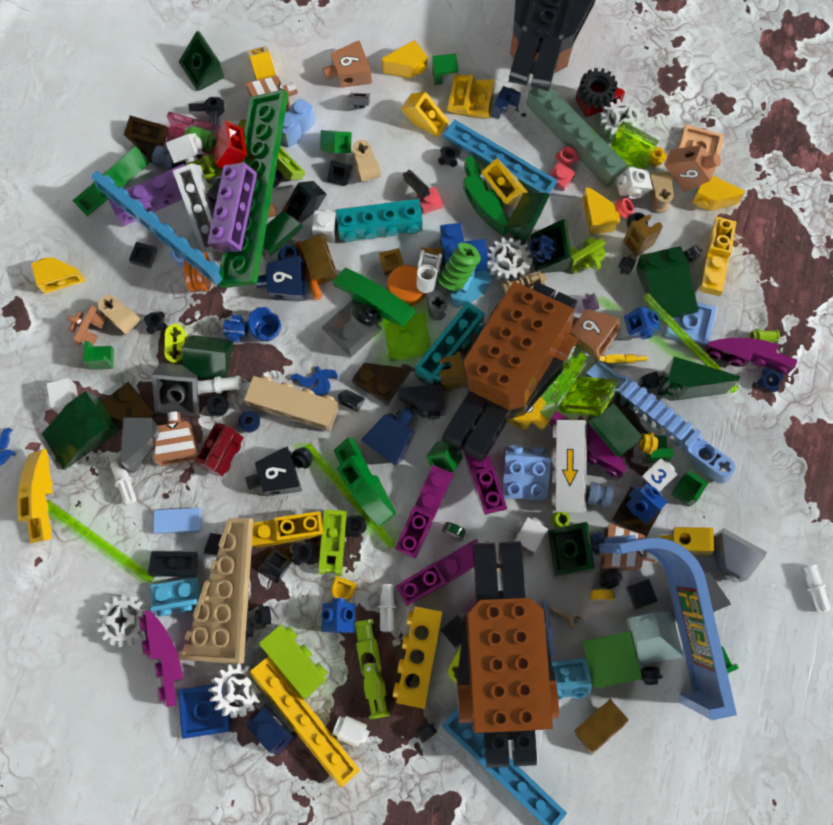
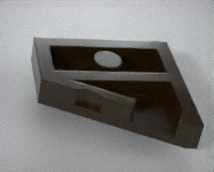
[124,115,169,164]
[351,363,411,406]
[101,382,156,422]

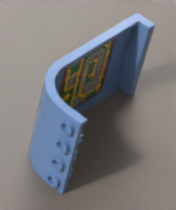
[598,535,737,720]

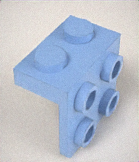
[502,445,551,500]

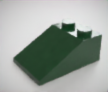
[636,246,699,321]
[657,356,740,401]
[42,391,119,470]

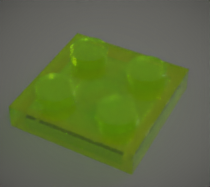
[610,121,659,170]
[383,312,431,362]
[550,352,588,405]
[559,377,619,416]

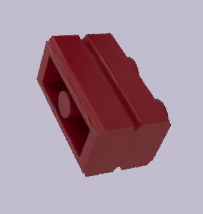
[194,423,244,477]

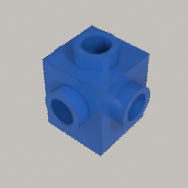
[623,307,661,340]
[626,483,667,524]
[321,598,356,633]

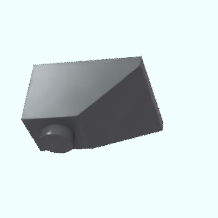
[322,300,382,357]
[152,363,199,417]
[120,418,159,473]

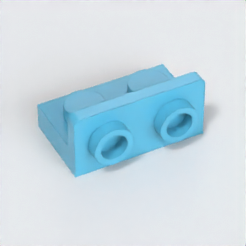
[149,577,200,617]
[552,658,592,700]

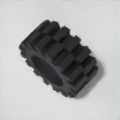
[578,68,618,109]

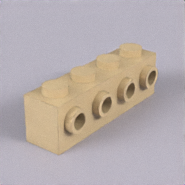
[244,376,339,432]

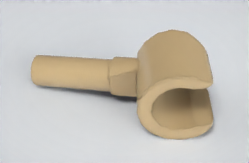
[550,607,584,628]

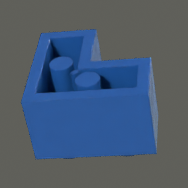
[440,223,488,271]

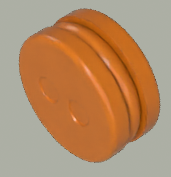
[184,252,212,292]
[387,265,426,307]

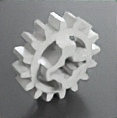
[600,99,645,142]
[487,237,532,283]
[97,595,147,647]
[209,664,262,718]

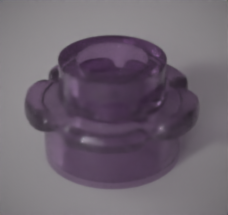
[582,293,599,311]

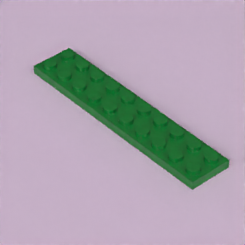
[217,89,288,288]

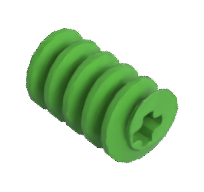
[438,243,481,291]

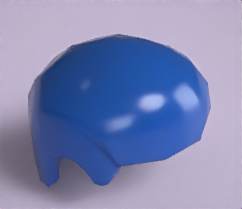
[248,307,282,342]

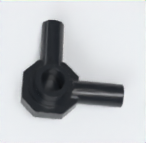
[189,97,225,131]

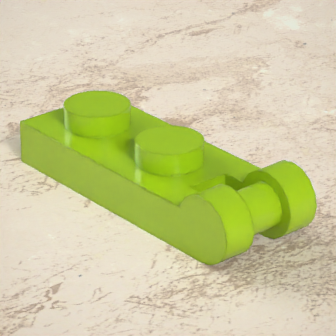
[319,509,347,576]

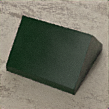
[178,31,224,91]
[505,193,550,246]
[262,211,303,260]
[531,219,572,273]
[182,335,234,380]
[588,403,643,457]
[548,522,595,576]

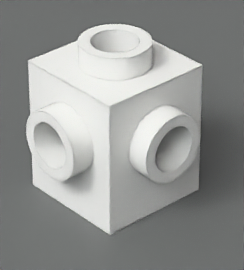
[616,167,652,199]

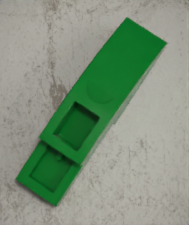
[72,146,150,217]
[463,156,509,236]
[333,438,396,526]

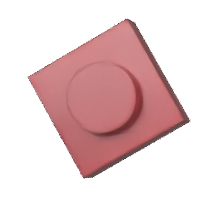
[549,162,576,191]
[416,187,443,214]

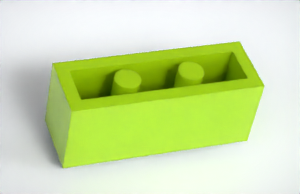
[259,624,328,699]

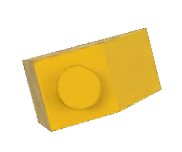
[381,39,428,78]
[247,46,276,80]
[400,92,449,137]
[481,158,528,207]
[692,175,745,211]
[582,187,620,235]
[31,257,85,294]

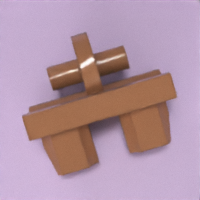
[66,305,107,346]

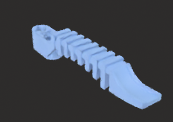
[586,361,735,484]

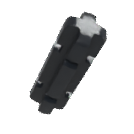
[403,170,430,198]

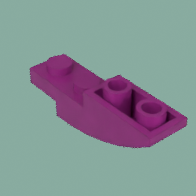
[702,338,797,374]
[549,411,627,478]
[463,446,507,515]
[395,465,454,558]
[396,539,479,606]
[139,610,183,707]

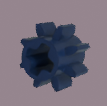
[529,234,556,263]

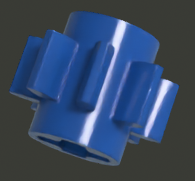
[223,314,248,342]

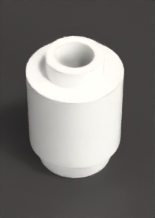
[332,716,370,748]

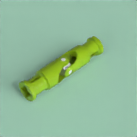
[355,619,390,720]

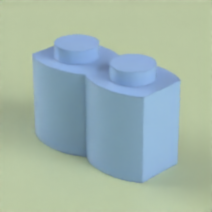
[281,98,315,147]

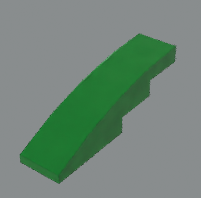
[332,267,416,327]

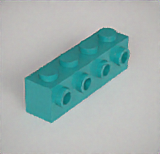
[336,199,423,242]
[415,301,485,385]

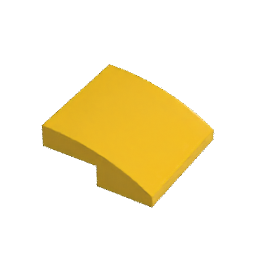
[447,75,496,118]

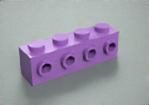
[207,162,257,253]
[107,164,185,227]

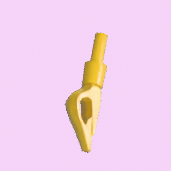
[599,354,648,363]

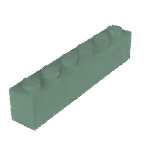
[526,86,627,188]

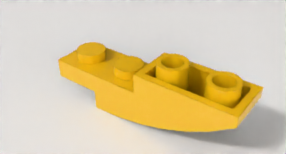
[699,216,736,297]
[18,449,53,544]
[252,511,323,548]

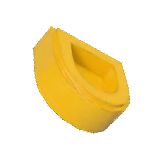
[331,576,358,602]
[589,589,615,601]

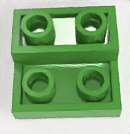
[582,631,642,689]

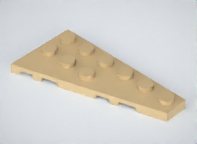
[178,518,253,664]

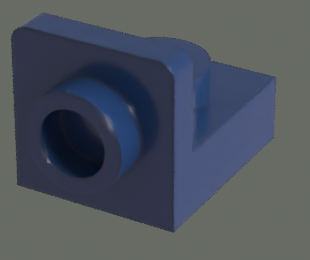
[492,86,521,119]

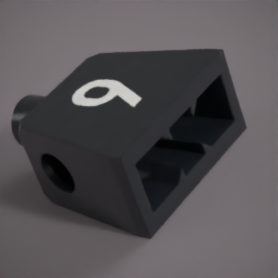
[245,446,302,496]

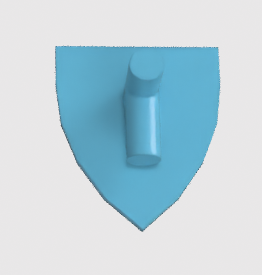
[449,270,495,308]

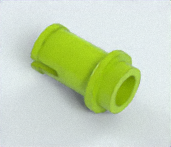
[749,329,780,344]
[551,512,570,528]

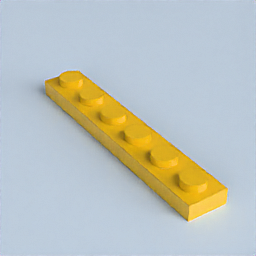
[249,656,360,788]

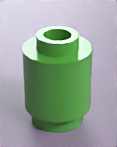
[184,126,217,152]

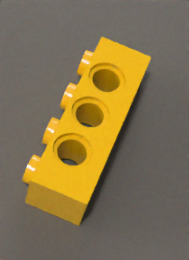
[393,606,442,709]

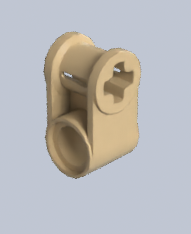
[353,140,381,183]
[649,172,674,213]
[98,295,141,335]

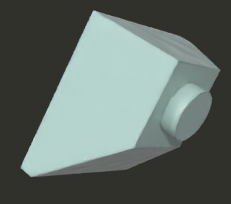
[626,610,684,666]

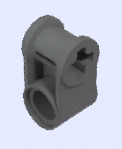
[426,278,448,320]

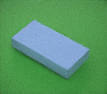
[154,508,201,534]

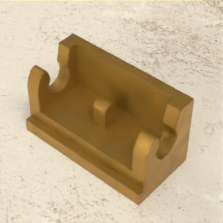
[623,215,663,257]
[300,234,338,284]
[439,352,466,392]
[574,699,629,755]

